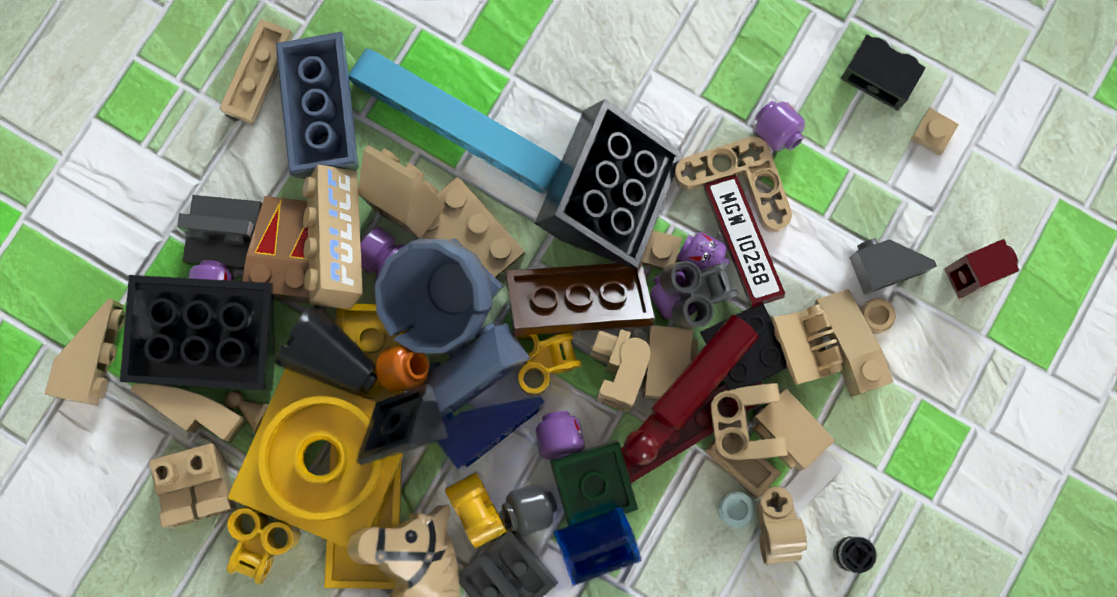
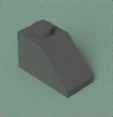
[849,238,937,295]

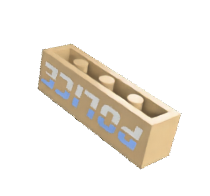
[303,164,363,309]

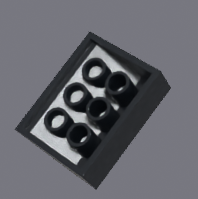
[534,99,683,269]
[120,275,275,391]

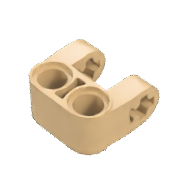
[711,383,788,460]

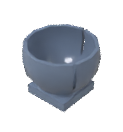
[375,238,504,353]

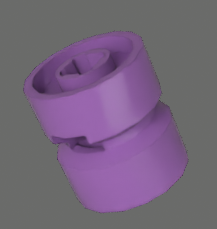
[361,226,406,280]

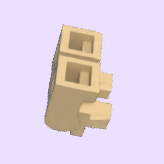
[590,329,651,413]
[149,443,238,528]

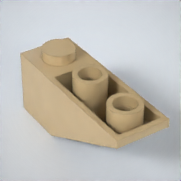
[44,299,125,406]

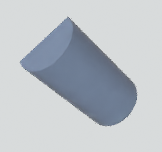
[276,32,359,179]

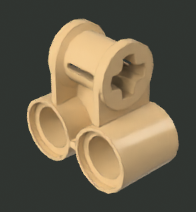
[757,487,807,566]

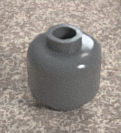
[502,484,557,536]

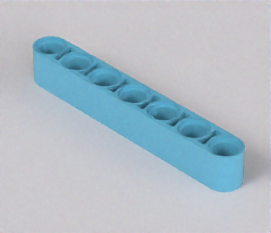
[349,48,561,194]

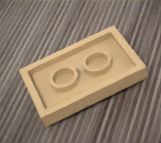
[421,177,525,279]

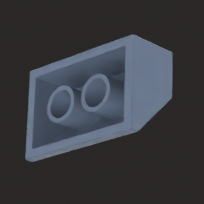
[421,323,530,418]

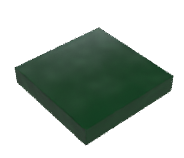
[549,440,638,531]

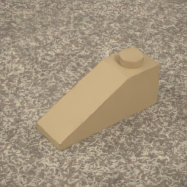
[815,289,894,397]

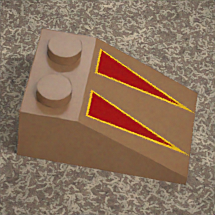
[242,196,309,304]

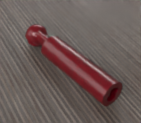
[624,315,759,465]

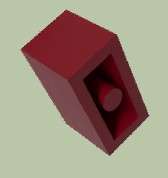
[944,239,1020,299]

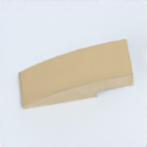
[130,384,247,442]

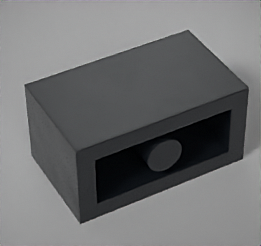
[840,35,926,111]

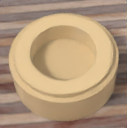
[860,298,896,334]

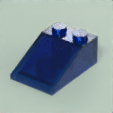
[437,396,545,472]

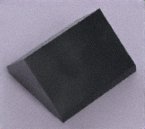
[356,384,448,465]

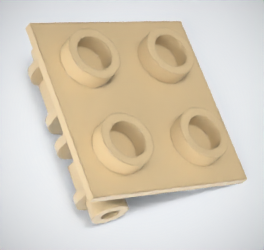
[771,304,845,385]

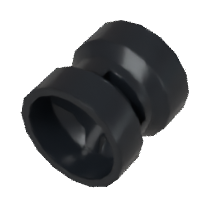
[833,536,877,573]

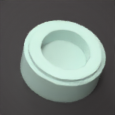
[718,492,755,527]

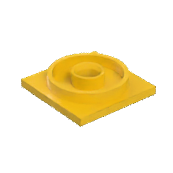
[227,369,404,549]

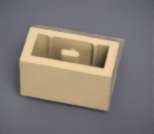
[358,145,445,239]

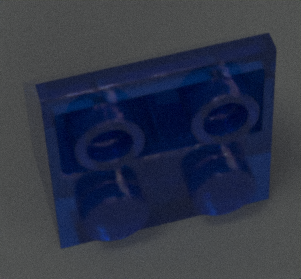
[554,507,642,587]

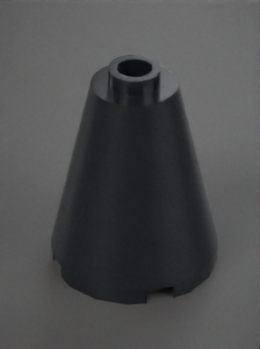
[274,305,378,396]

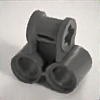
[659,261,738,329]

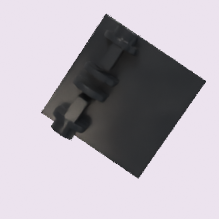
[700,304,787,390]

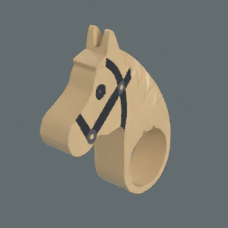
[347,505,460,597]

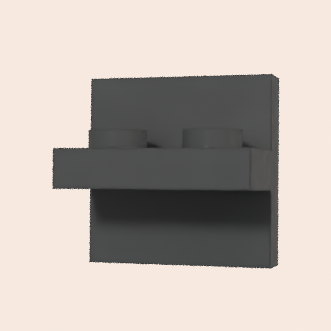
[177,195,262,270]

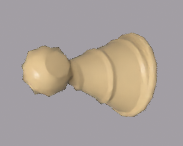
[225,390,269,434]

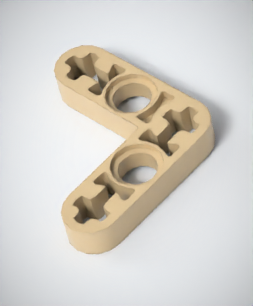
[674,137,792,233]

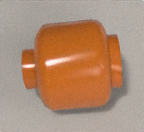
[375,344,429,392]

